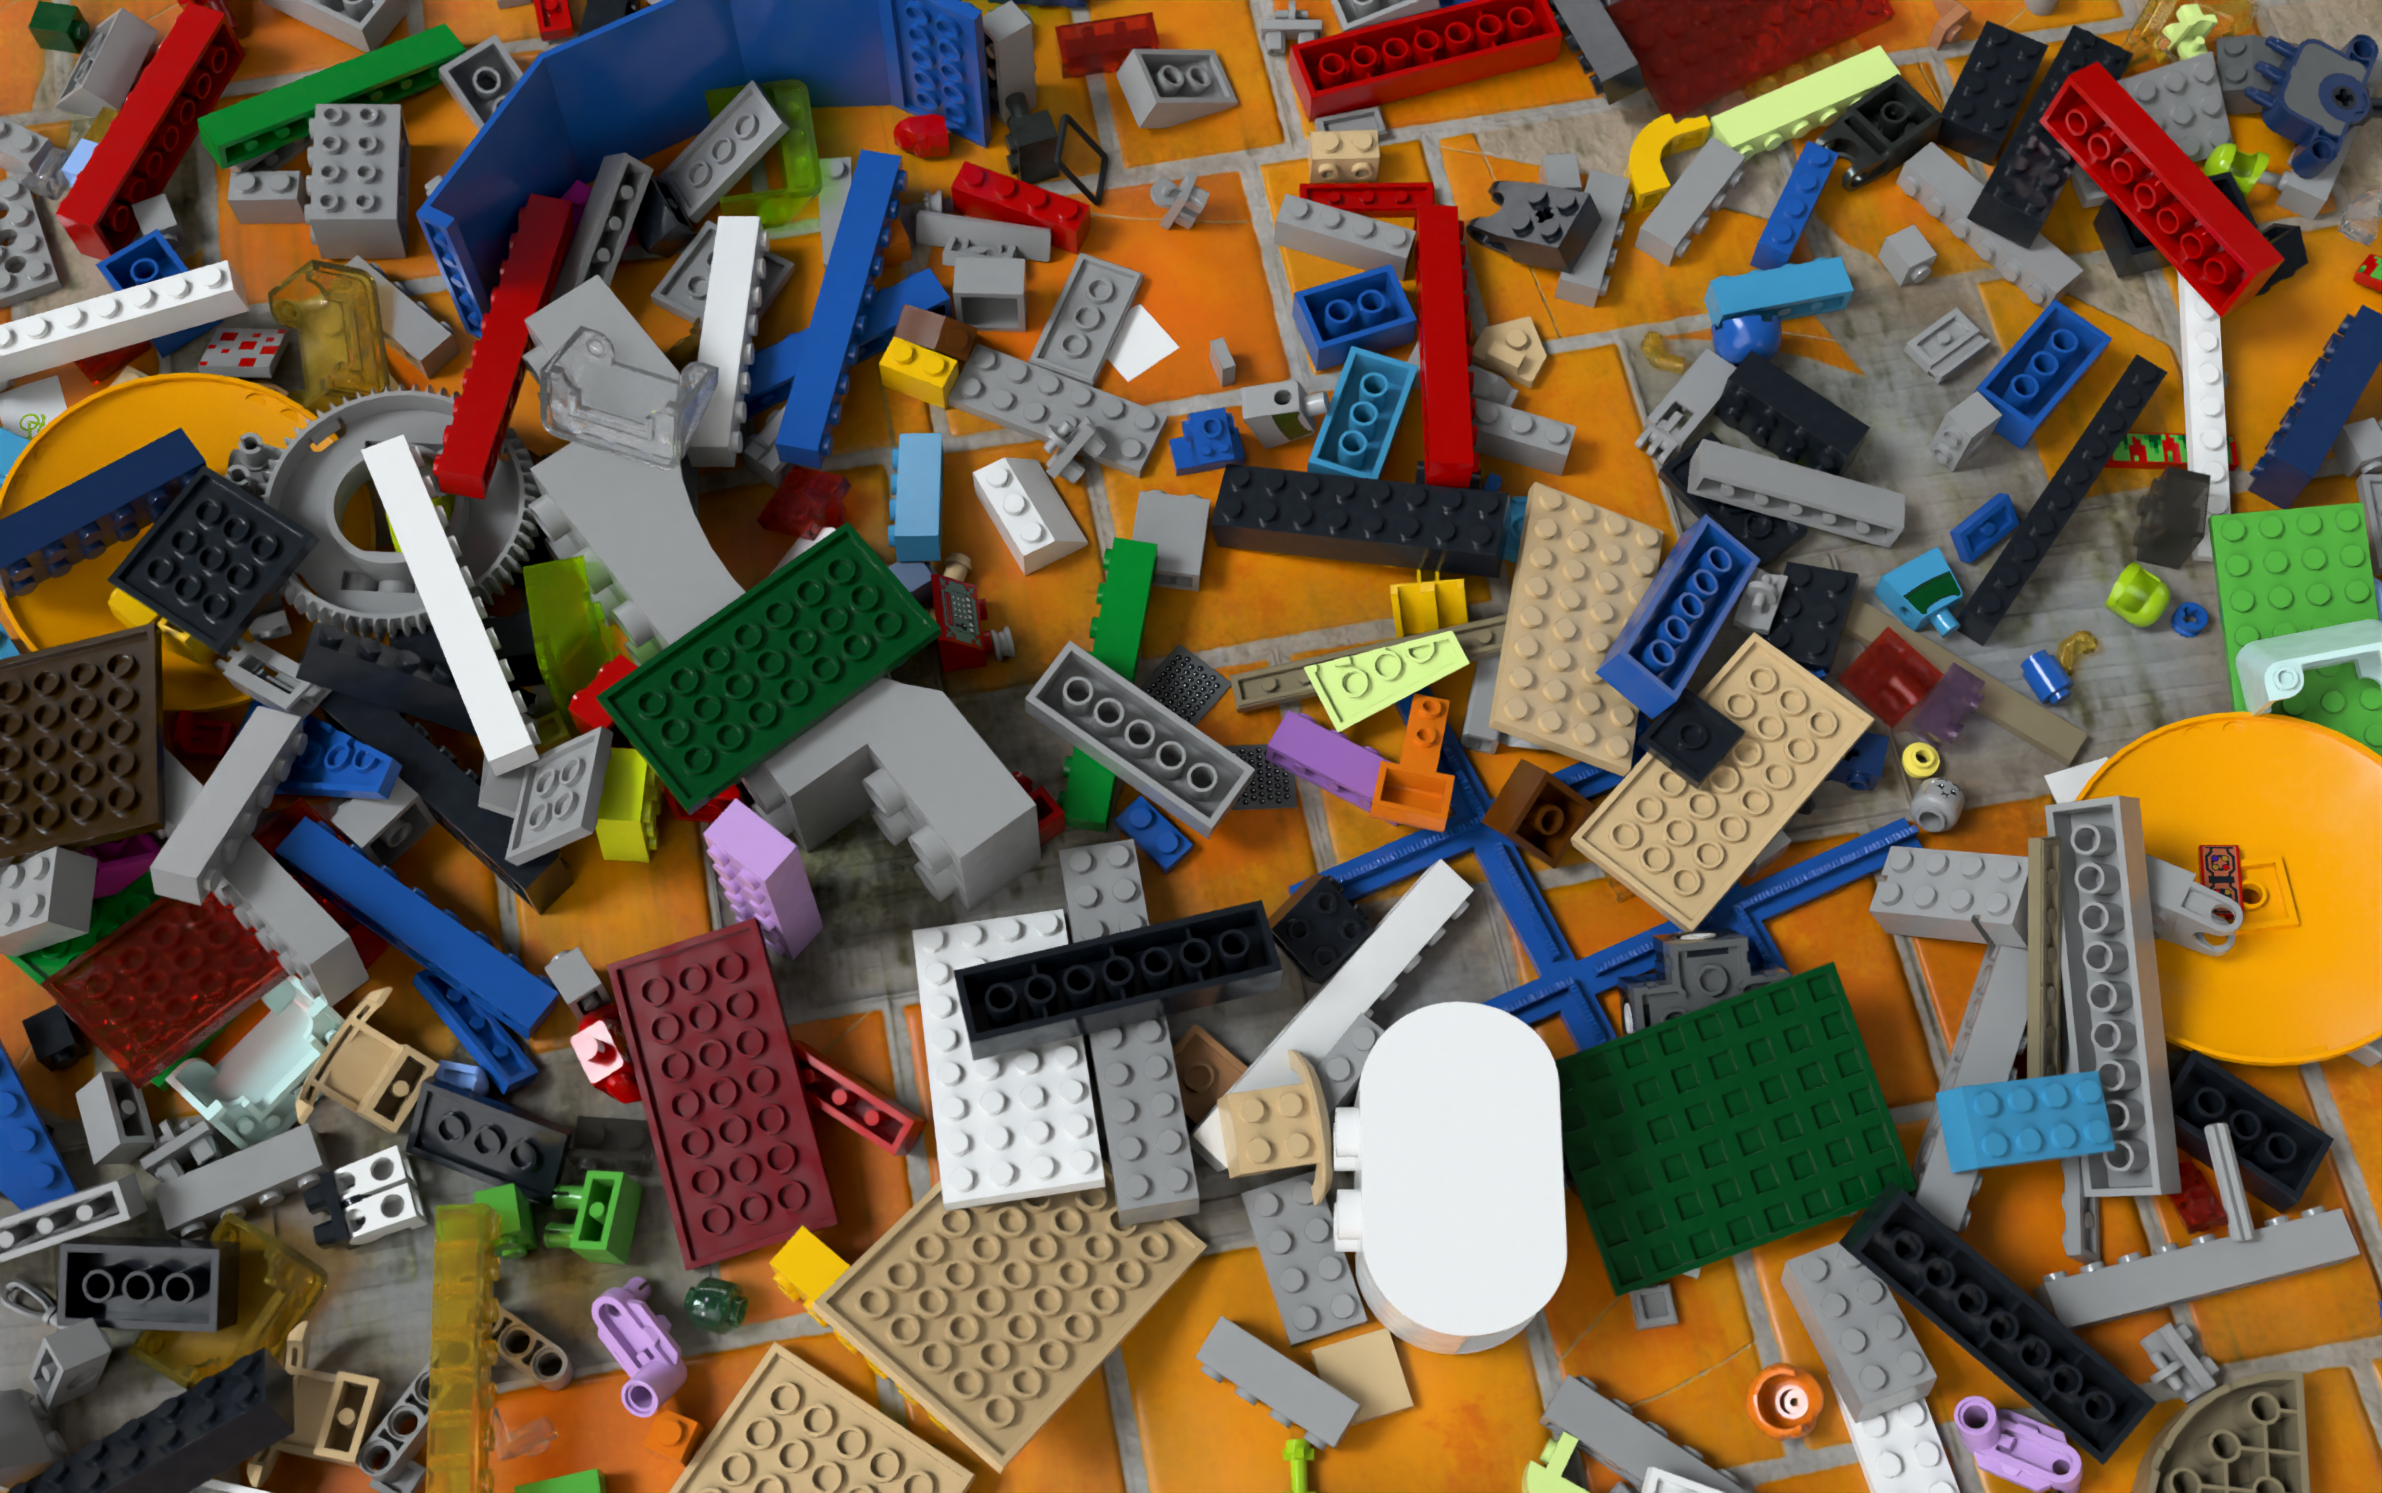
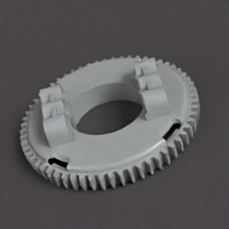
[256,383,541,642]

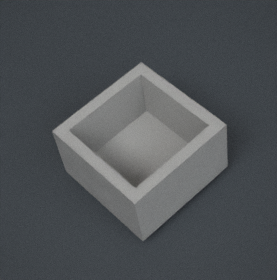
[953,255,1028,332]

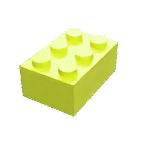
[595,748,663,863]

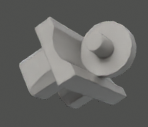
[1261,0,1322,55]
[1150,171,1210,230]
[1043,416,1106,484]
[1733,567,1788,636]
[139,1119,222,1183]
[2139,1322,2219,1404]

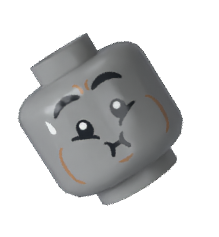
[1910,778,1965,832]

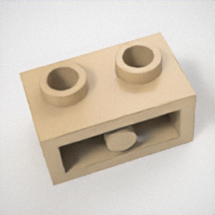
[1308,130,1380,183]

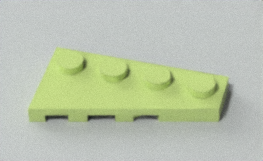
[1303,631,1470,733]

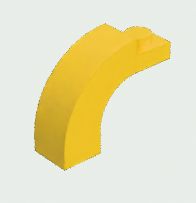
[1624,113,1711,214]

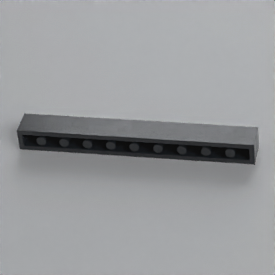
[1957,355,2168,646]

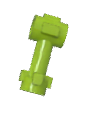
[1283,1439,1316,1493]

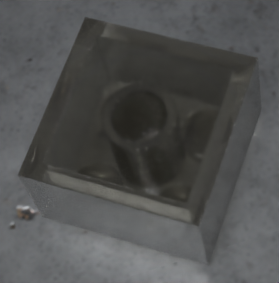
[2133,466,2211,570]

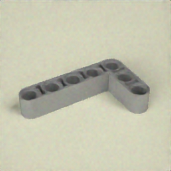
[358,1300,575,1483]

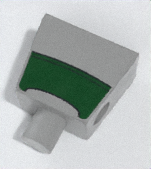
[1241,380,1330,449]

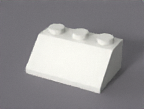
[973,457,1088,576]

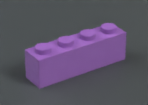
[1266,710,1399,827]

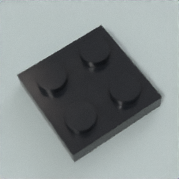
[1637,687,1745,789]

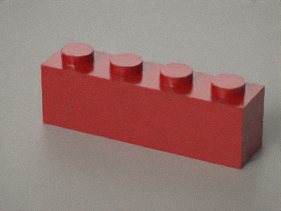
[951,161,1091,255]
[792,1040,928,1156]

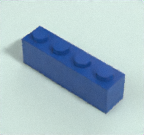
[1750,141,1839,271]

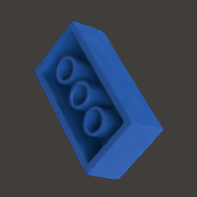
[1974,299,2112,450]

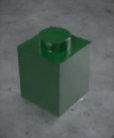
[28,1,89,54]

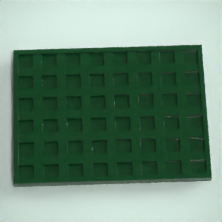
[1554,962,1918,1297]

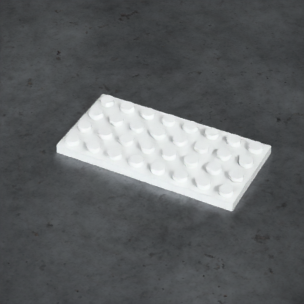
[912,909,1105,1211]

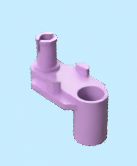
[591,1276,688,1418]
[1954,1396,2083,1493]

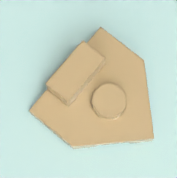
[1472,316,1547,389]

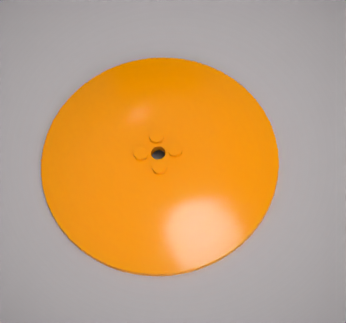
[0,373,377,713]
[2075,712,2382,1066]

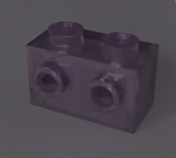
[1906,662,1985,751]

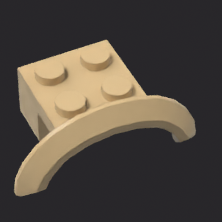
[295,987,440,1133]
[1217,1050,1334,1206]
[246,1321,387,1487]

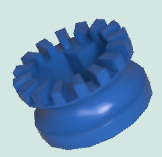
[2170,602,2208,638]

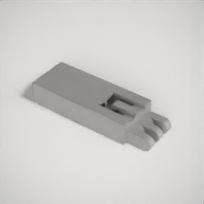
[1634,348,1737,465]
[214,637,332,721]

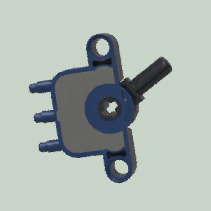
[2244,34,2382,179]

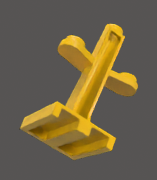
[1384,565,1469,638]

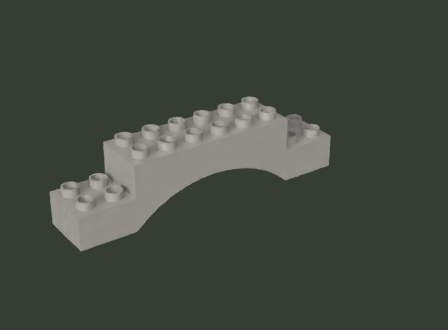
[522,274,1041,912]

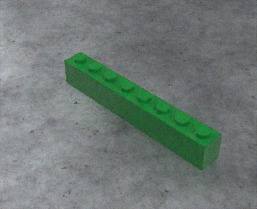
[197,23,466,170]
[1057,537,1158,833]

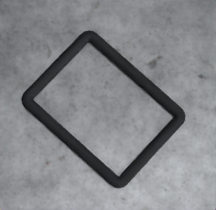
[1054,113,1108,206]

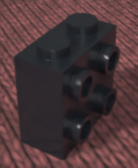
[1268,874,1375,984]

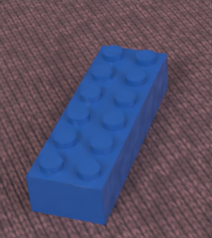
[1595,514,1761,719]

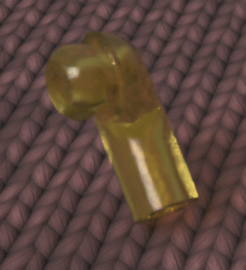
[1641,331,1686,374]

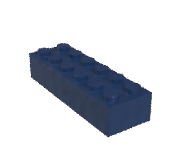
[2248,305,2382,509]
[0,427,207,600]

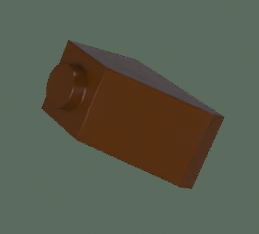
[893,304,978,362]

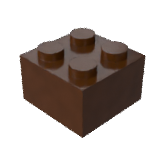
[1481,758,1595,869]

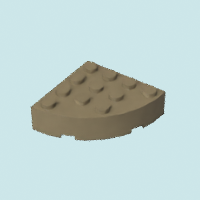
[2131,1371,2310,1493]

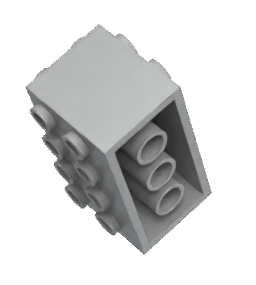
[304,104,410,259]

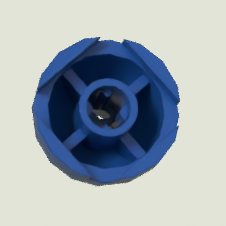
[1711,315,1782,366]

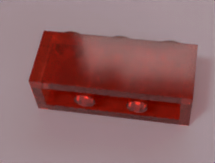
[1055,12,1160,79]

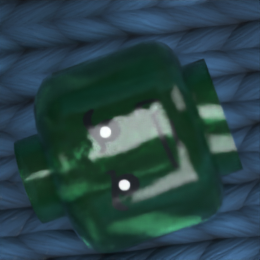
[684,1276,748,1335]

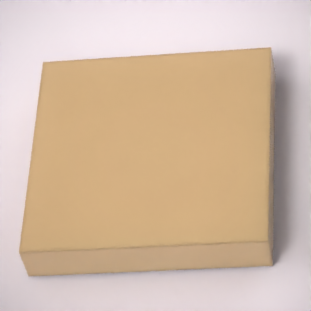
[1311,1328,1414,1426]

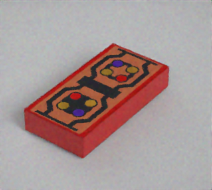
[2198,845,2244,920]

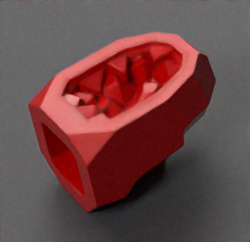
[893,114,950,158]

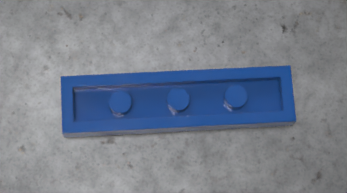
[412,969,539,1095]

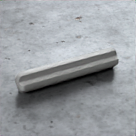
[2204,1122,2256,1242]

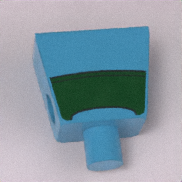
[1873,547,1963,638]

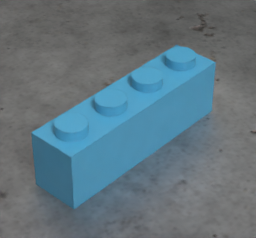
[1704,256,1854,329]
[888,433,944,562]

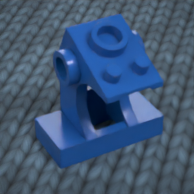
[1169,407,1245,476]

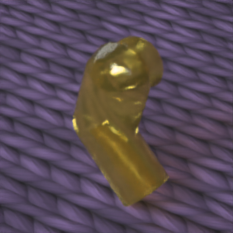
[2056,630,2098,676]

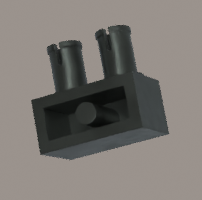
[1005,92,1060,184]

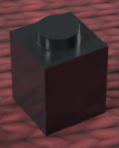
[22,1003,89,1072]

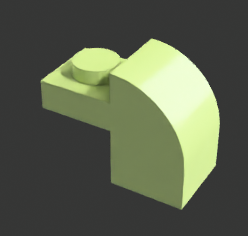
[1522,1432,1590,1493]

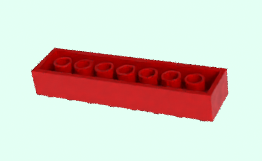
[1288,0,1563,123]
[55,2,246,261]
[2039,61,2285,318]

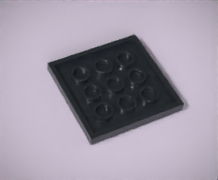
[107,465,320,658]

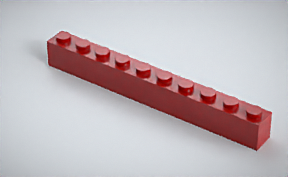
[433,193,574,500]
[1413,204,1479,488]

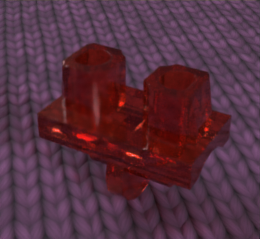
[2166,1161,2228,1235]

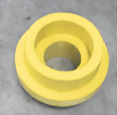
[1901,742,1940,778]

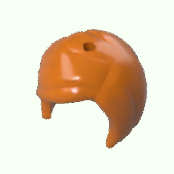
[1745,1362,1824,1441]

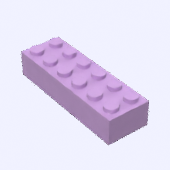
[703,799,823,961]

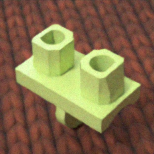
[2157,3,2218,61]

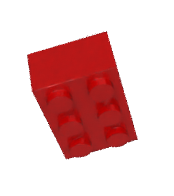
[567,653,638,749]

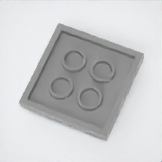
[2117,51,2233,162]
[650,220,796,328]
[505,726,613,866]

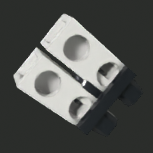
[303,1145,428,1250]

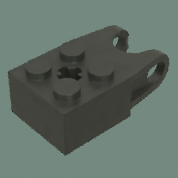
[1815,74,1943,192]

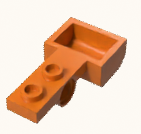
[1369,693,1455,833]

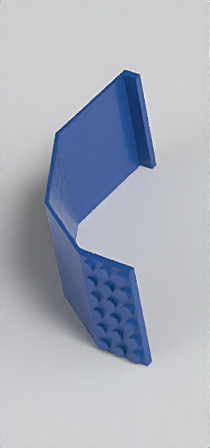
[416,0,992,340]

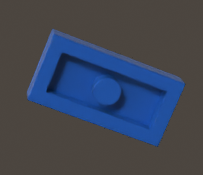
[1950,493,2020,563]
[1114,795,1193,875]

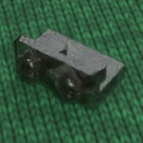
[567,1116,655,1176]

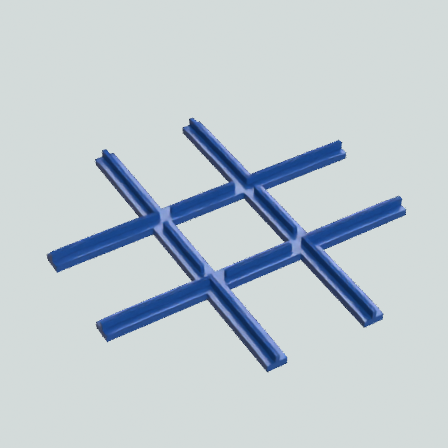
[1288,669,1922,1051]

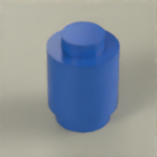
[2020,650,2074,706]

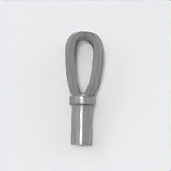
[1,1279,70,1330]

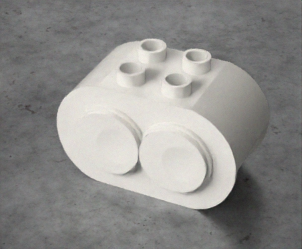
[1332,1002,1567,1355]

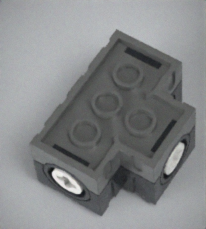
[1618,928,1790,1035]

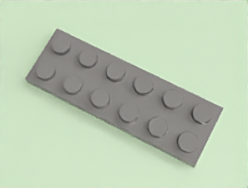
[947,343,1168,478]

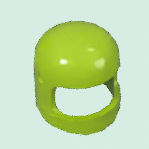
[2203,143,2270,199]
[2104,562,2171,627]

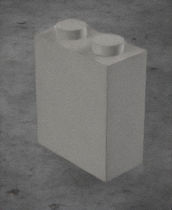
[1132,490,1211,591]

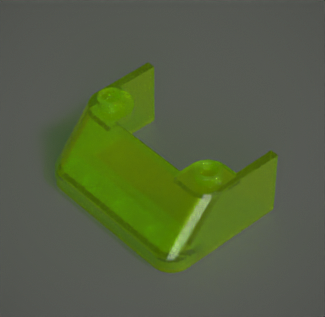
[705,79,823,230]
[523,555,622,724]

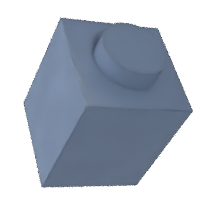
[888,561,937,604]

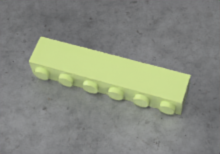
[1707,45,1901,162]

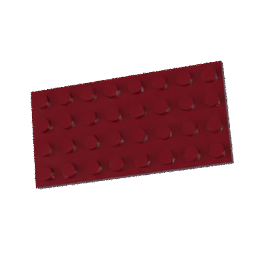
[607,918,842,1271]

